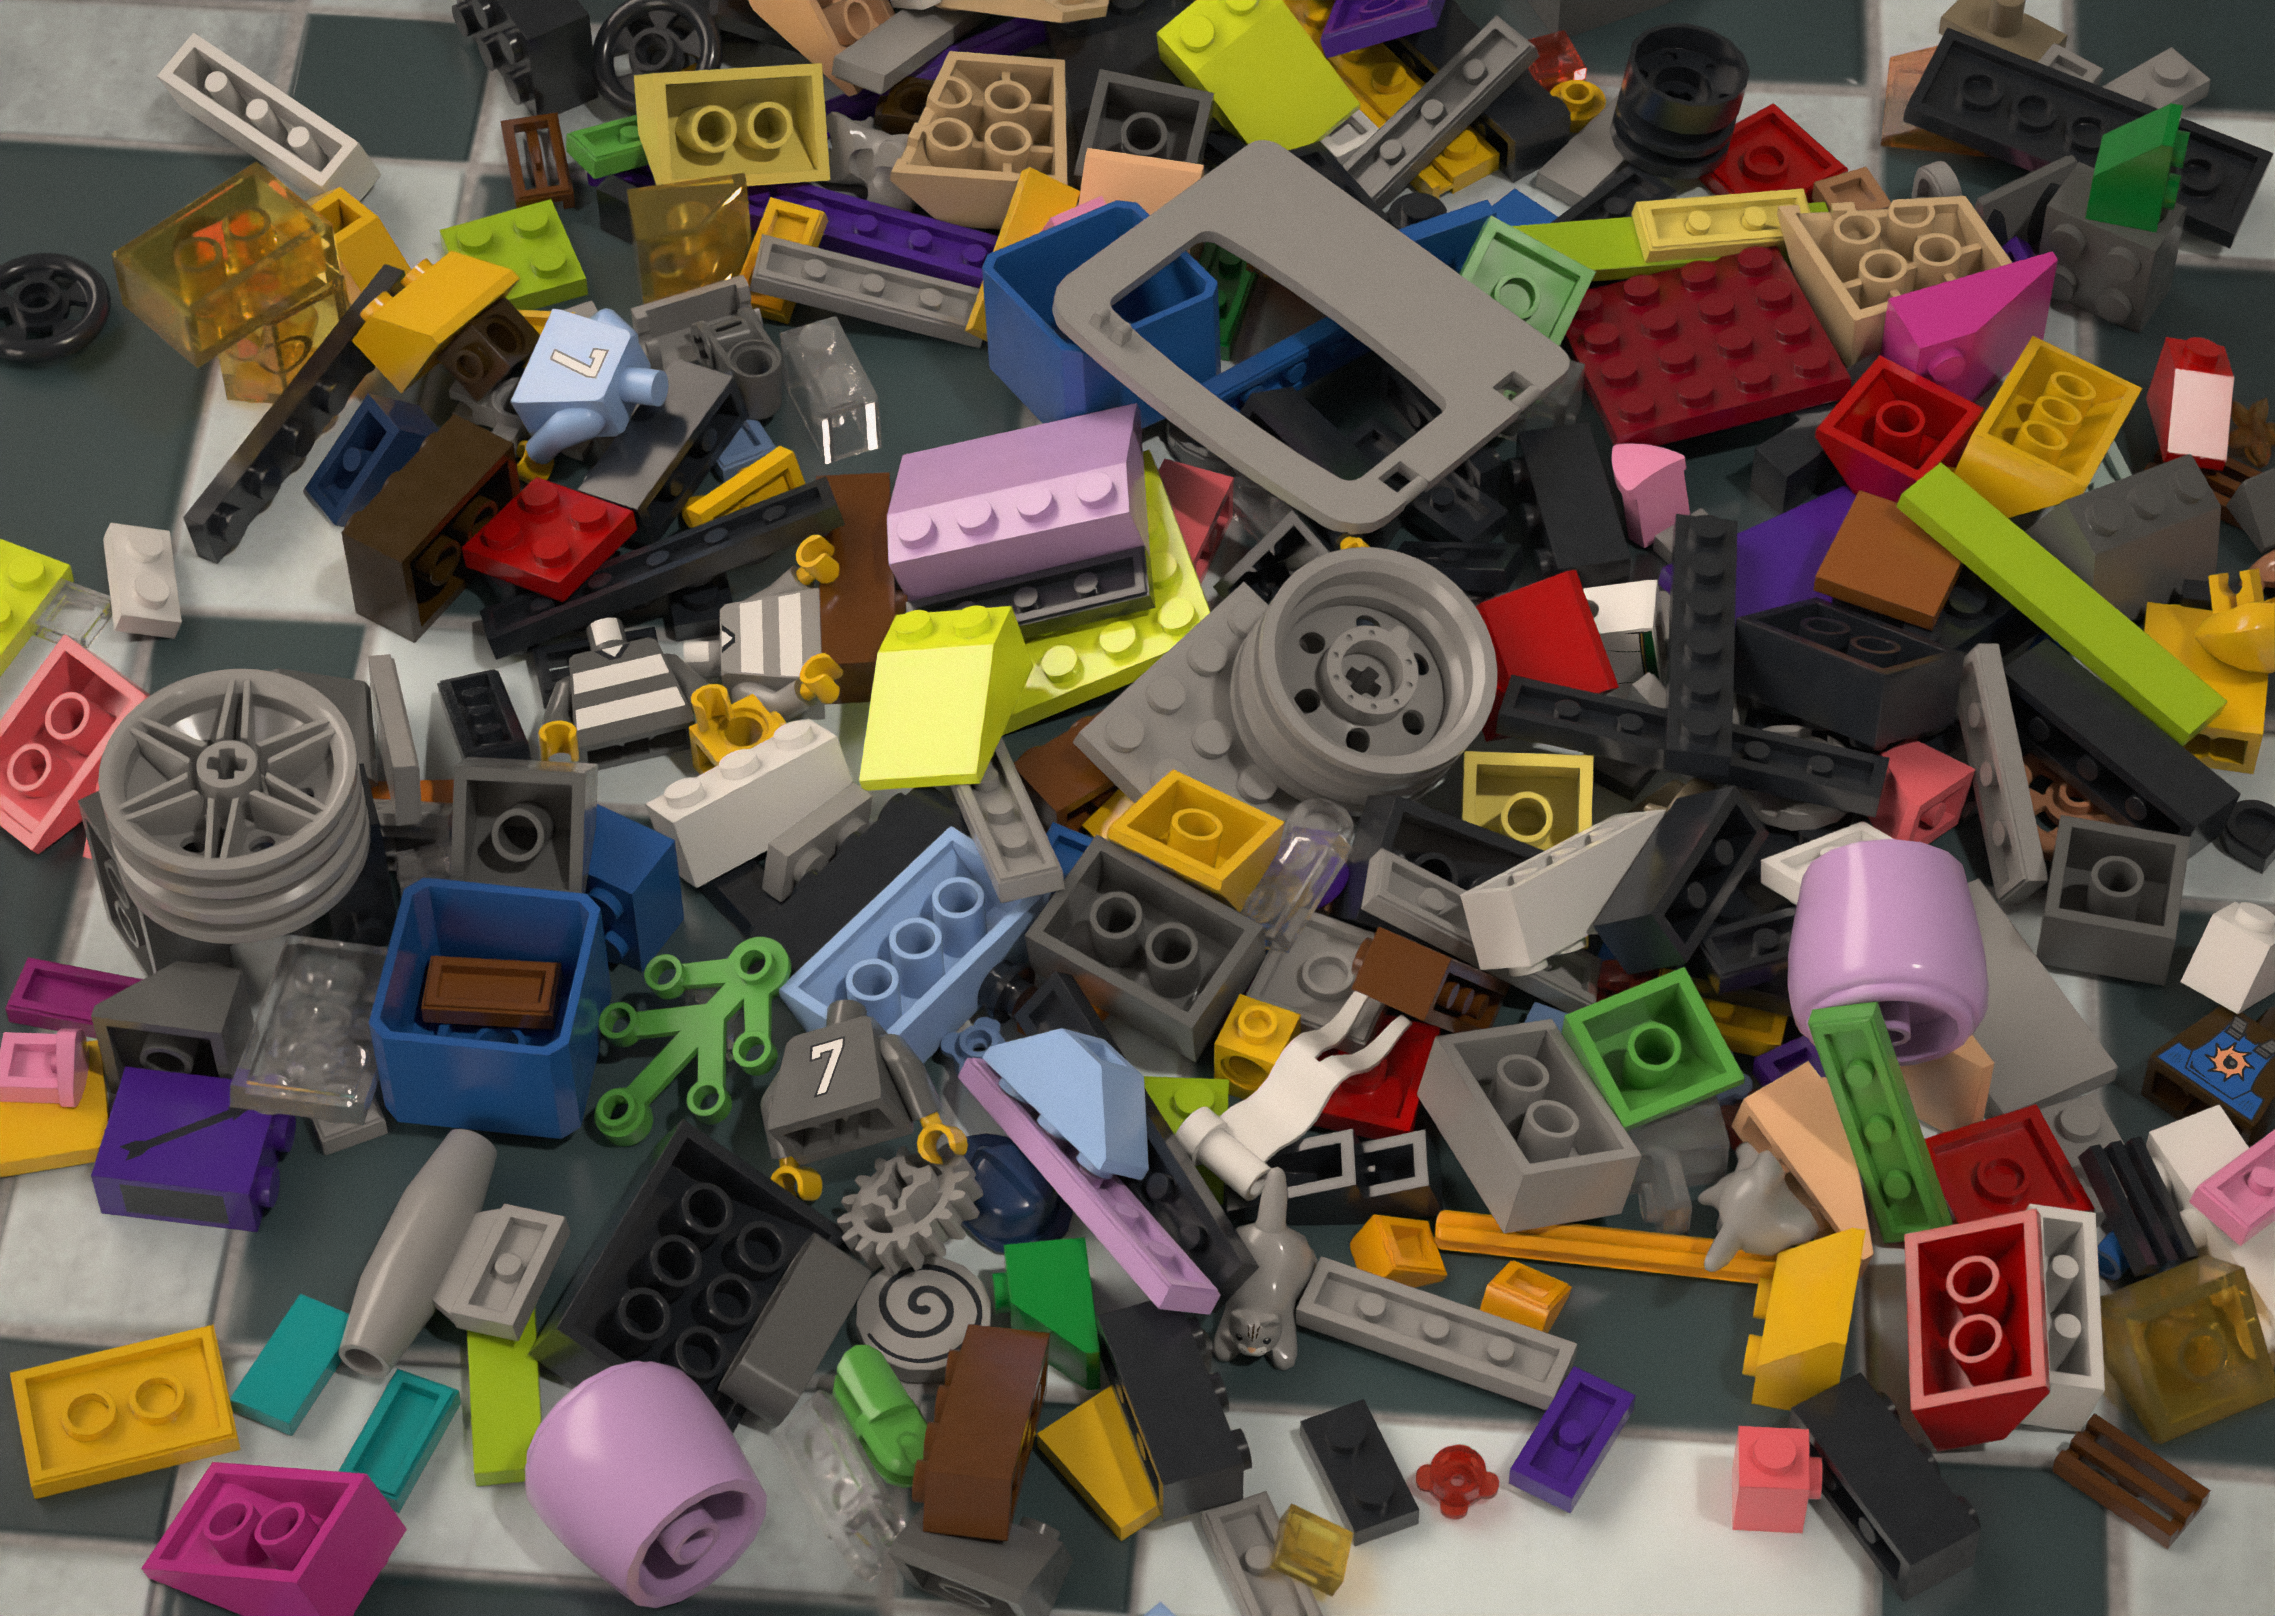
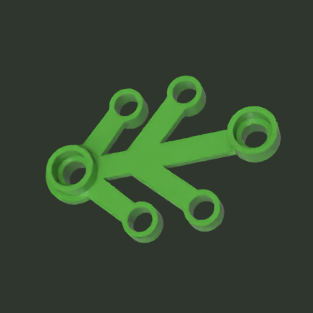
[594,937,791,1146]

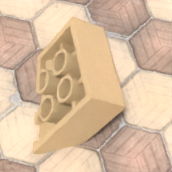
[890,51,1067,230]
[1777,196,2012,368]

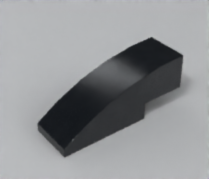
[1750,351,1881,515]
[1226,1129,1444,1226]

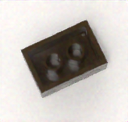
[341,414,521,643]

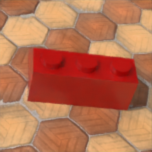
[1904,1208,2050,1452]

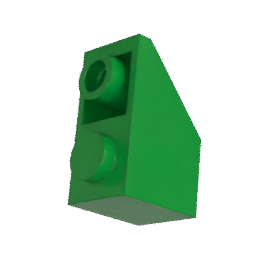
[2085,103,2190,233]

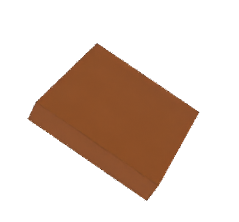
[1813,490,1965,631]

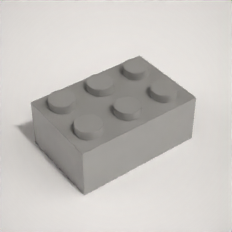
[1417,1019,1642,1233]

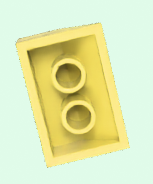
[634,63,830,192]

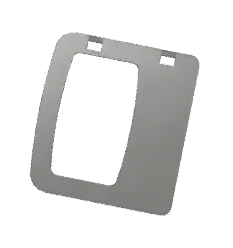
[1052,140,1570,534]

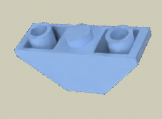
[982,1028,1149,1180]

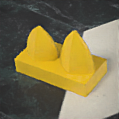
[682,446,806,528]

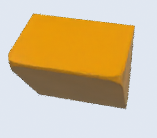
[1350,1214,1448,1288]
[1480,1260,1572,1333]

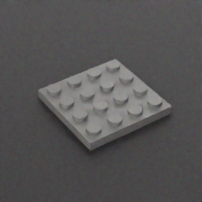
[1073,582,1361,909]

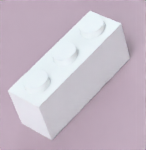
[645,718,853,888]
[2020,1204,2105,1432]

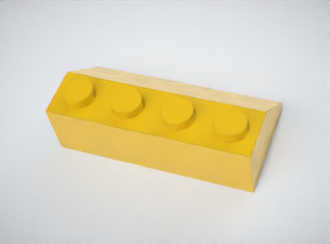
[1954,336,2142,518]

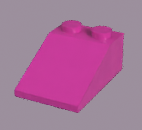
[1880,251,2058,403]
[141,1462,407,1616]

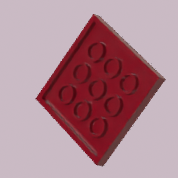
[1562,245,1851,446]

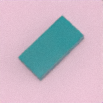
[230,1294,349,1436]
[339,1368,461,1513]

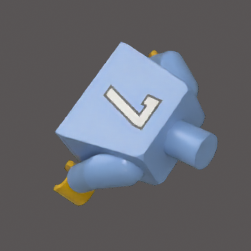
[510,308,669,484]

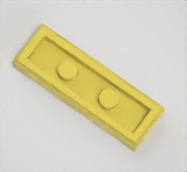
[1631,188,1811,263]

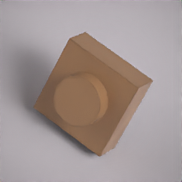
[1812,166,1891,212]

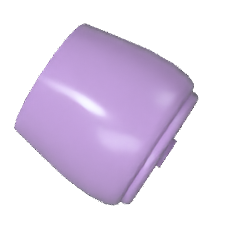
[1788,839,1989,1066]
[525,1361,767,1608]

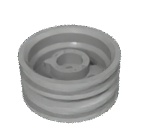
[1230,547,1497,816]
[98,669,371,944]

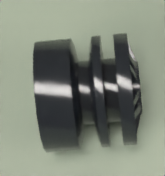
[1610,23,1750,179]

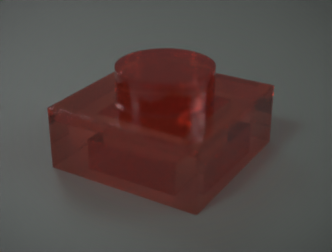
[1528,30,1586,93]

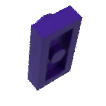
[1509,1366,1636,1514]

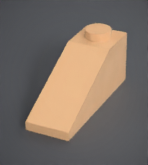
[1731,1061,1874,1281]

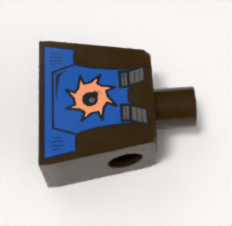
[2140,1005,2275,1148]

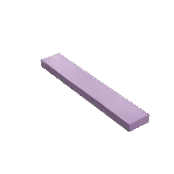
[958,1057,1221,1315]

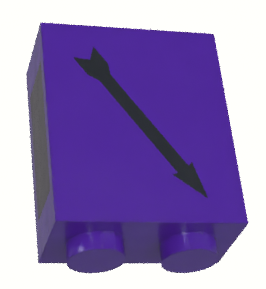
[91,1066,296,1232]

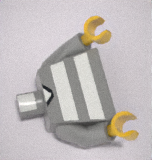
[683,535,843,722]

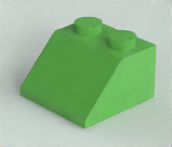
[1561,967,1745,1132]

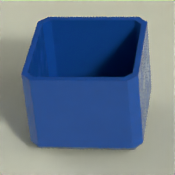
[982,200,1221,429]
[369,877,612,1139]

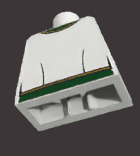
[1583,580,1668,700]

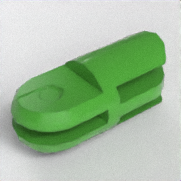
[831,1345,928,1488]

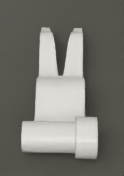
[1175,991,1412,1201]

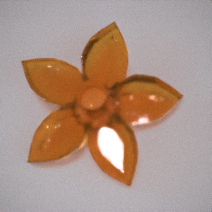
[2228,397,2275,468]

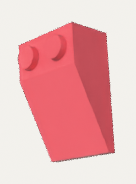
[0,634,150,854]

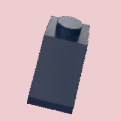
[305,393,439,527]

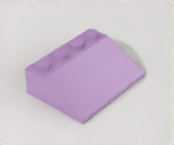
[887,403,1150,602]

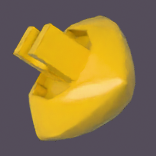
[2194,568,2275,673]

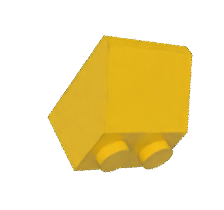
[352,250,520,394]
[1107,769,1285,913]
[1742,1227,1866,1411]

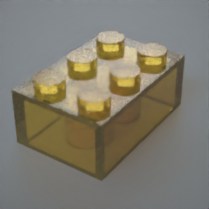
[111,161,341,368]

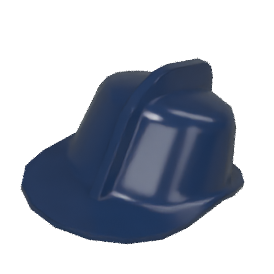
[961,1133,1073,1255]

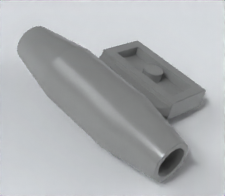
[339,1129,571,1378]

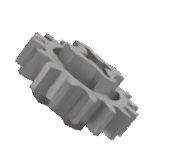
[837,1143,983,1275]

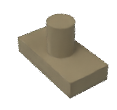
[1939,0,2068,62]

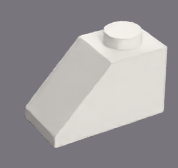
[2181,902,2275,1014]

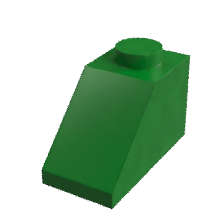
[992,1237,1101,1390]

